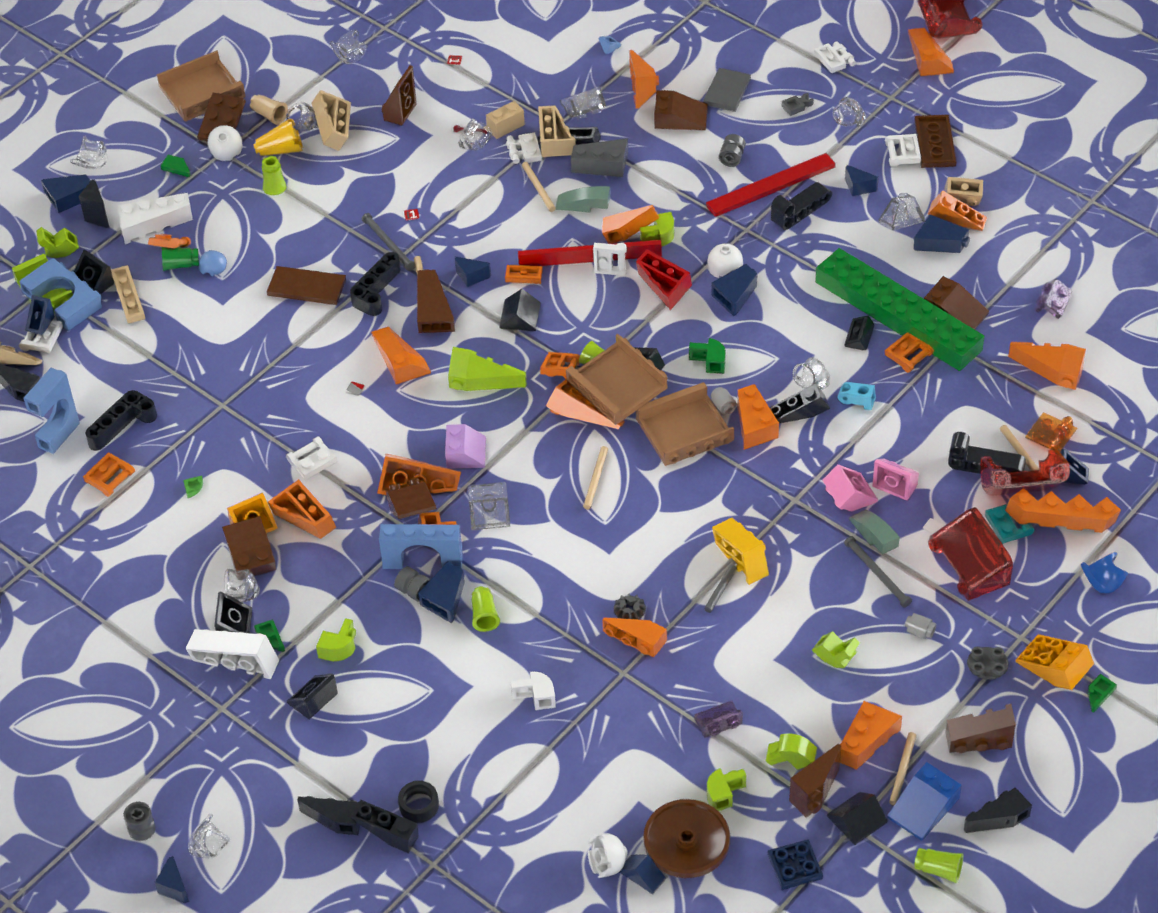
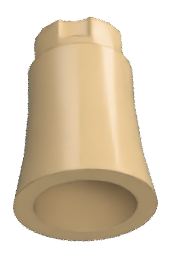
[250,95,288,125]

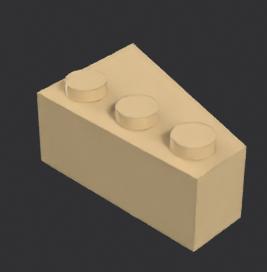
[312,90,351,151]
[538,105,576,157]

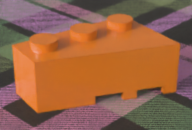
[737,384,779,450]
[268,479,336,539]
[840,701,902,770]

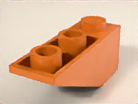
[928,191,987,231]
[602,205,659,244]
[602,617,667,657]

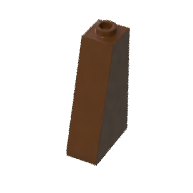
[417,269,455,333]

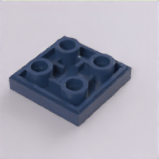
[768,839,823,890]

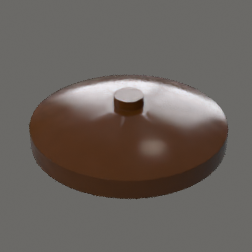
[644,799,730,878]

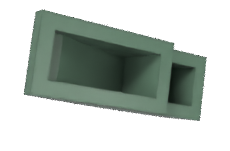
[556,186,610,213]
[849,509,900,555]

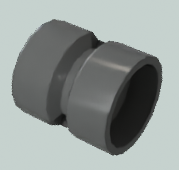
[718,134,746,167]
[394,566,431,602]
[123,801,156,841]

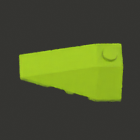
[448,347,527,391]

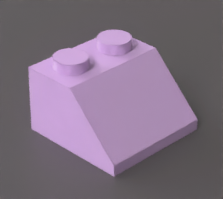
[445,424,486,469]

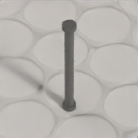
[362,213,415,271]
[844,536,912,608]

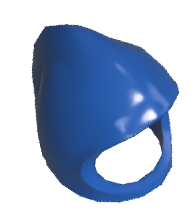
[1081,552,1128,594]

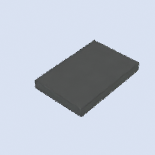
[703,68,751,112]

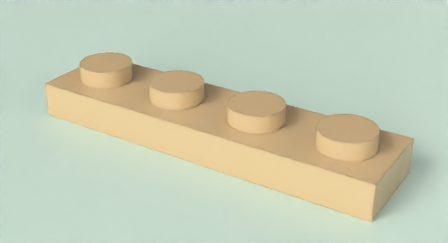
[111,265,145,324]

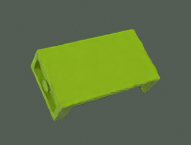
[12,253,73,314]

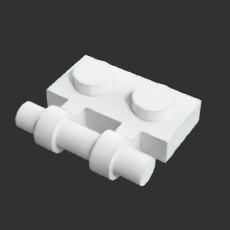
[814,42,856,73]
[506,133,542,164]

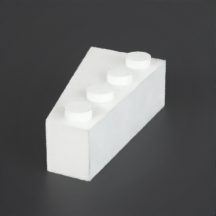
[118,193,193,244]
[186,629,279,679]

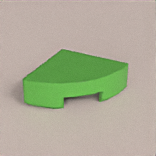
[183,476,203,498]

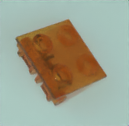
[1025,412,1077,453]

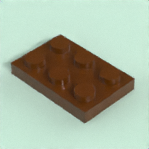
[197,92,246,142]

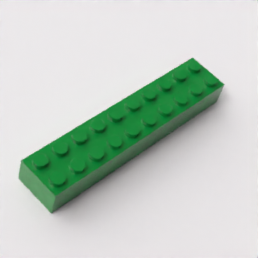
[815,248,985,371]

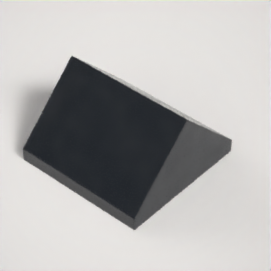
[79,179,109,228]
[74,250,114,294]
[499,289,541,331]
[214,591,252,634]
[286,674,338,720]
[827,792,888,845]

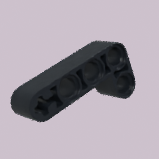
[771,182,832,230]
[350,252,401,316]
[85,390,157,451]
[948,432,1026,480]

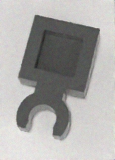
[781,93,814,116]

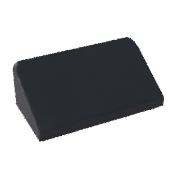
[844,315,874,350]

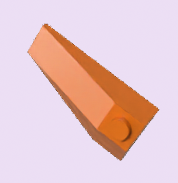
[377,454,461,495]

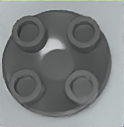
[967,646,1009,679]

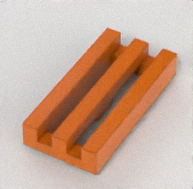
[505,265,543,284]

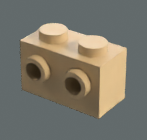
[486,101,525,139]
[944,177,983,206]

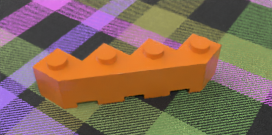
[1005,488,1121,533]

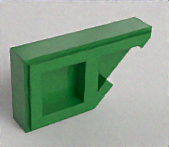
[160,154,191,177]
[254,619,285,652]
[1087,674,1117,712]

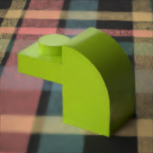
[640,212,674,247]
[36,227,79,258]
[316,618,356,661]
[812,631,860,668]
[766,733,817,770]
[707,768,747,811]

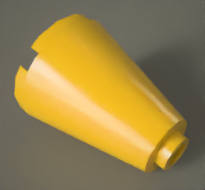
[253,118,303,156]

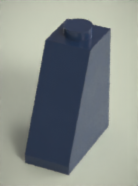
[41,174,93,213]
[913,215,970,253]
[711,264,758,316]
[418,562,465,623]

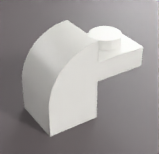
[511,672,556,710]

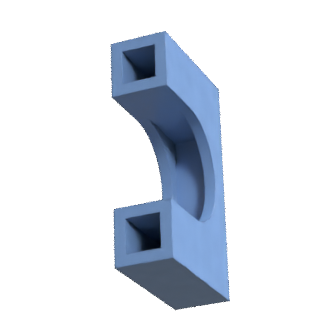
[20,258,102,331]
[24,367,80,454]
[379,524,463,569]

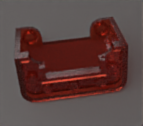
[918,0,983,39]
[980,449,1070,496]
[928,507,1013,601]

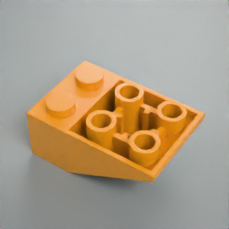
[1015,634,1094,690]

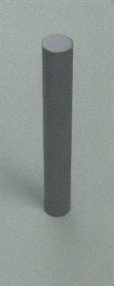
[704,564,737,613]

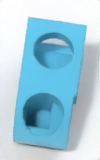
[837,382,876,410]

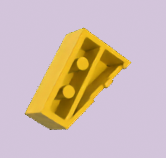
[712,517,769,585]

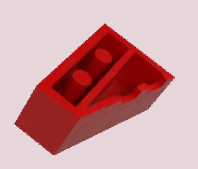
[636,249,692,310]

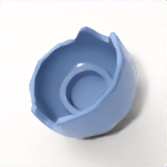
[199,250,227,276]

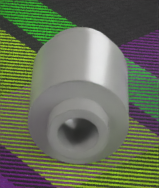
[711,387,737,415]
[905,613,937,639]

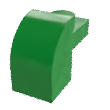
[689,338,726,374]

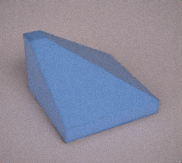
[599,36,621,54]

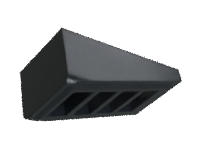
[569,127,601,145]

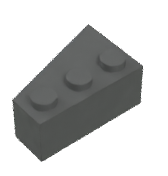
[571,138,628,177]

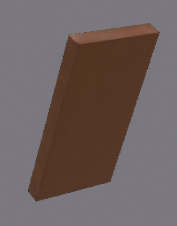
[914,115,956,168]
[267,266,346,305]

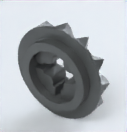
[614,593,646,620]

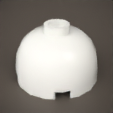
[208,125,243,161]
[708,244,743,278]
[588,833,627,878]

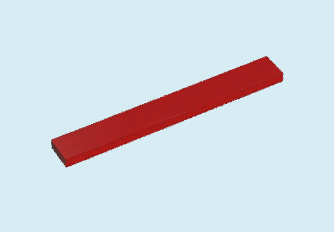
[706,153,836,217]
[518,240,662,266]

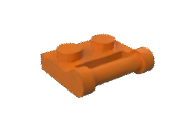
[148,234,191,248]
[885,332,934,373]
[540,352,580,379]
[83,452,135,497]

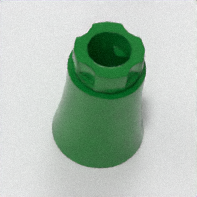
[162,247,199,271]

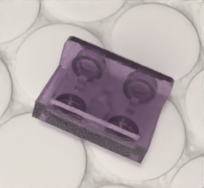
[1035,278,1073,319]
[694,701,743,738]

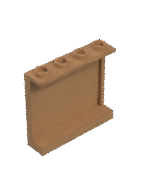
[157,50,246,122]
[566,334,668,425]
[636,382,734,466]

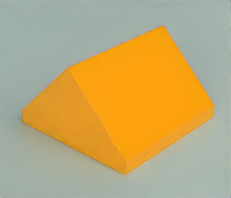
[227,493,278,533]

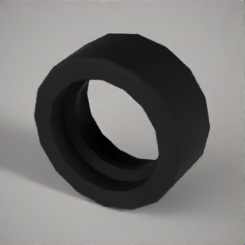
[398,781,439,823]

